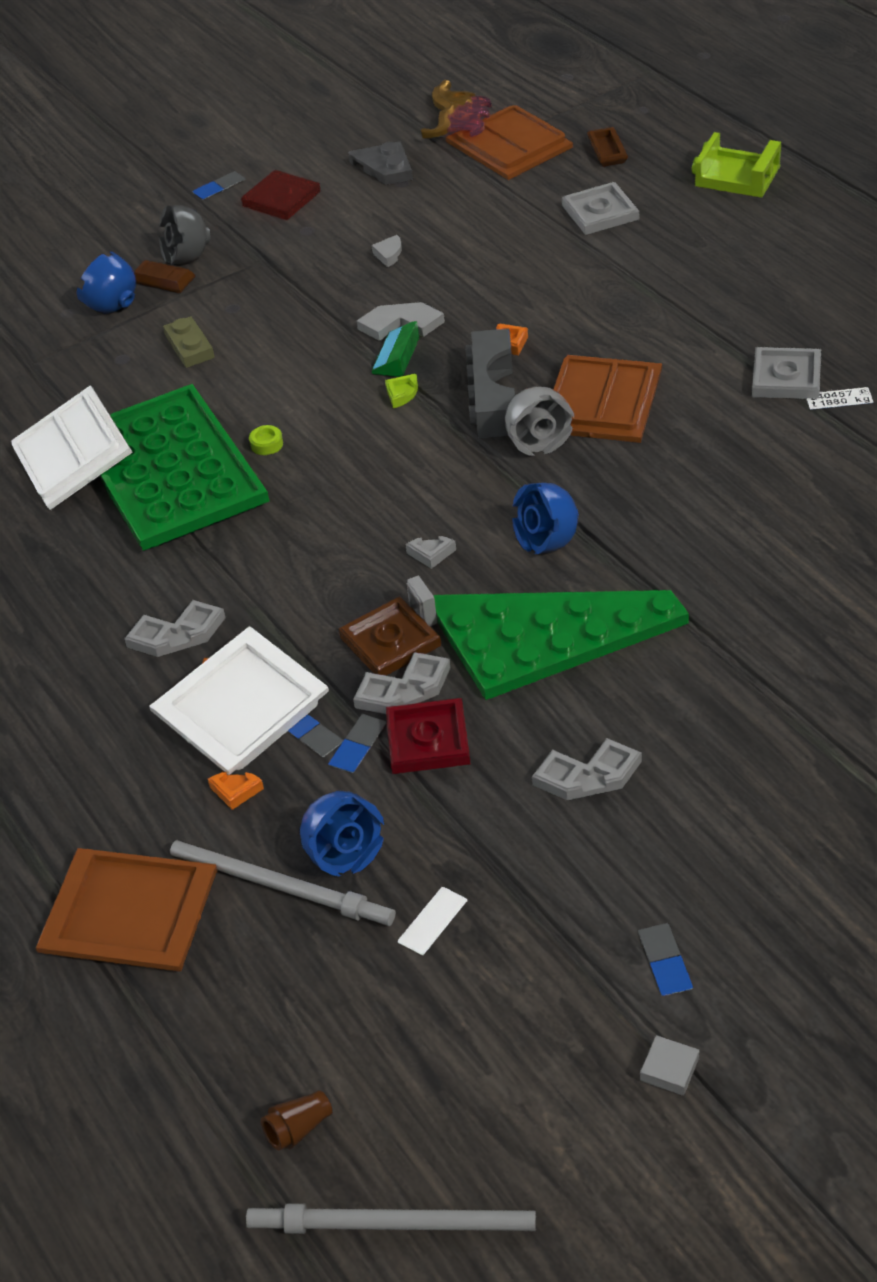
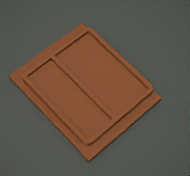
[446,105,573,180]
[553,355,662,443]
[35,848,218,972]

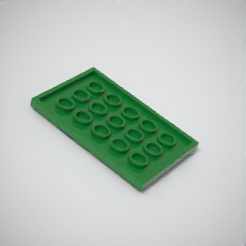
[98,384,270,551]

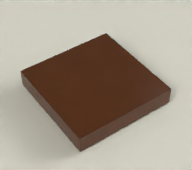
[338,596,441,676]

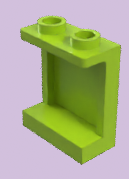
[692,132,781,198]

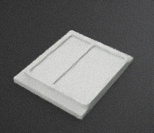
[11,385,132,510]
[150,626,329,775]

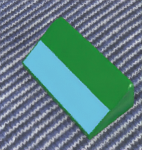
[372,321,419,377]

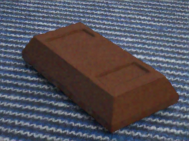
[587,127,628,167]
[134,260,195,293]

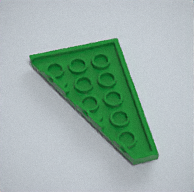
[433,590,689,700]

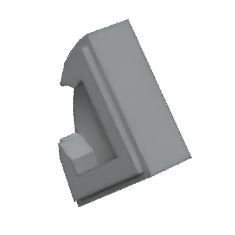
[372,235,402,267]
[405,536,456,569]

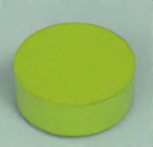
[249,425,283,455]

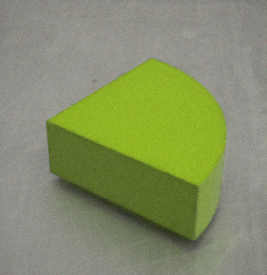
[385,374,418,408]

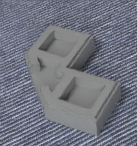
[357,302,445,341]
[125,600,226,657]
[353,652,450,714]
[532,738,642,800]

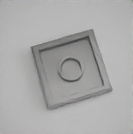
[562,182,639,235]
[752,347,821,399]

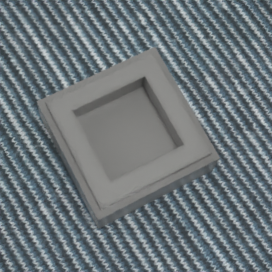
[406,575,437,626]
[640,1035,699,1096]

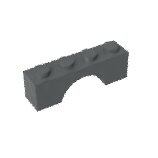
[466,329,515,438]

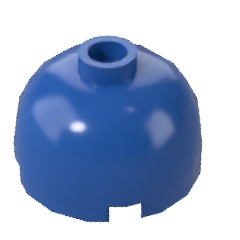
[77,252,136,314]
[512,483,579,554]
[300,791,384,876]

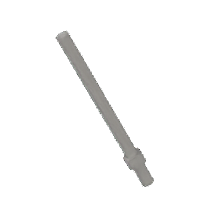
[170,840,395,926]
[246,1204,536,1234]

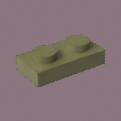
[163,316,215,368]

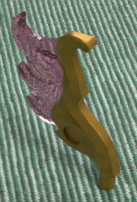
[421,80,492,139]

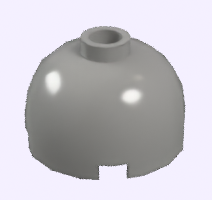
[505,386,574,456]

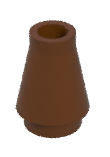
[261,1090,333,1151]

